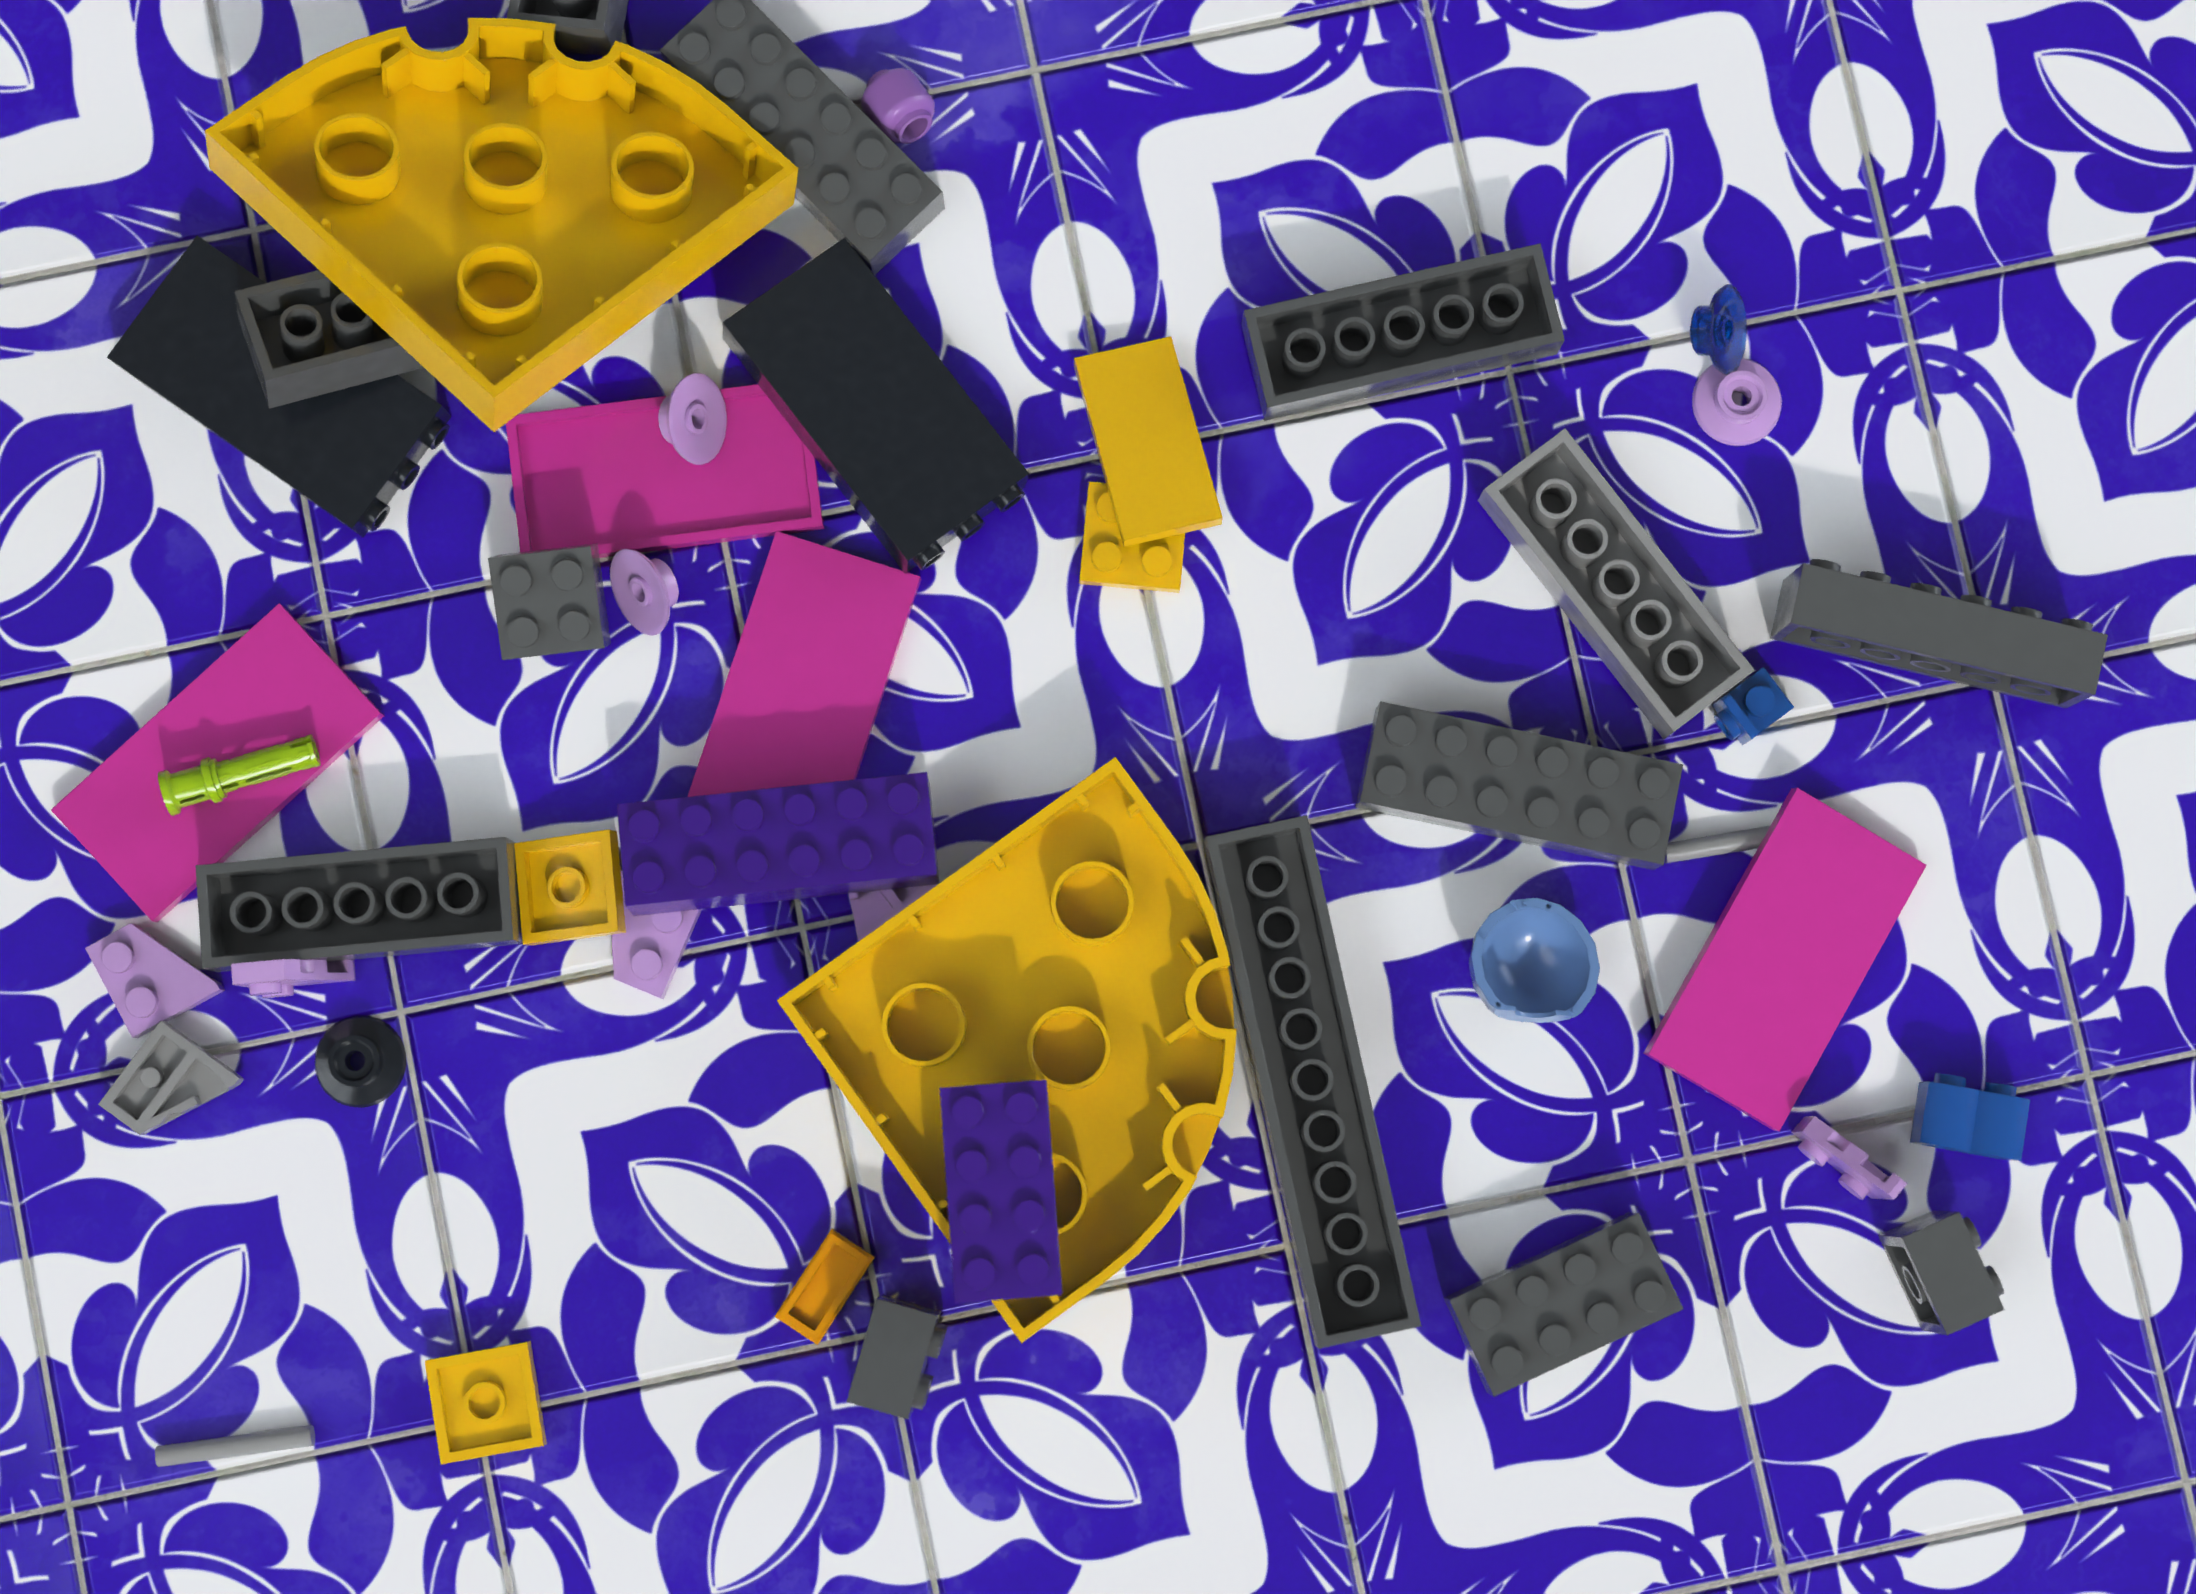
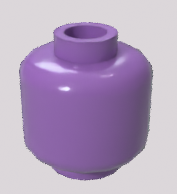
[861,68,935,144]

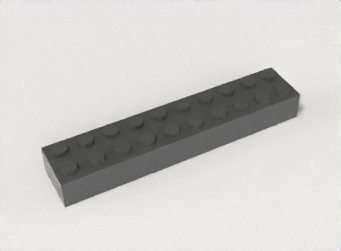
[1204,815,1421,1349]

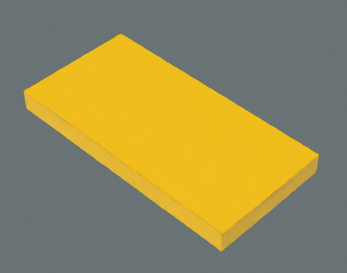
[1074,336,1223,547]

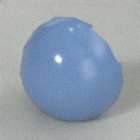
[1469,898,1600,1023]

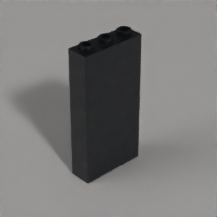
[107,236,452,538]
[723,238,1029,574]

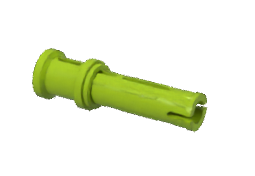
[158,734,321,816]

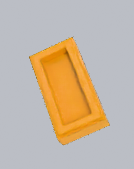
[774,1229,875,1345]

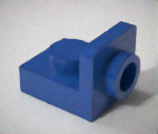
[1712,667,1794,746]

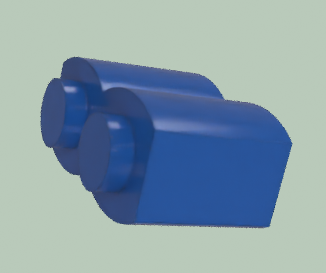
[1910,1073,2030,1161]

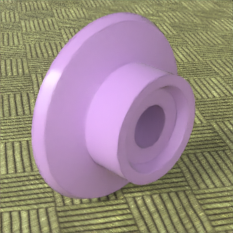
[1692,358,1782,446]
[658,373,727,465]
[610,549,679,635]

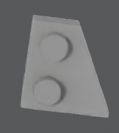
[98,1020,244,1135]

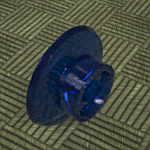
[1690,284,1747,375]

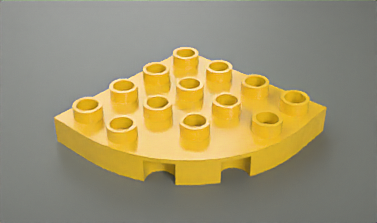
[205,18,799,432]
[777,757,1237,1343]

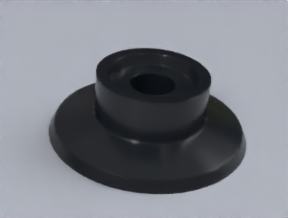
[314,1016,406,1108]

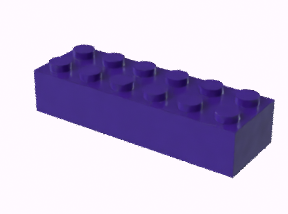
[617,772,940,916]

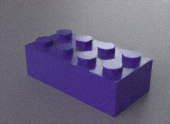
[940,1080,1063,1303]

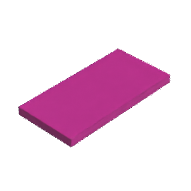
[506,384,824,558]
[687,531,921,797]
[51,603,385,923]
[1643,788,1927,1131]

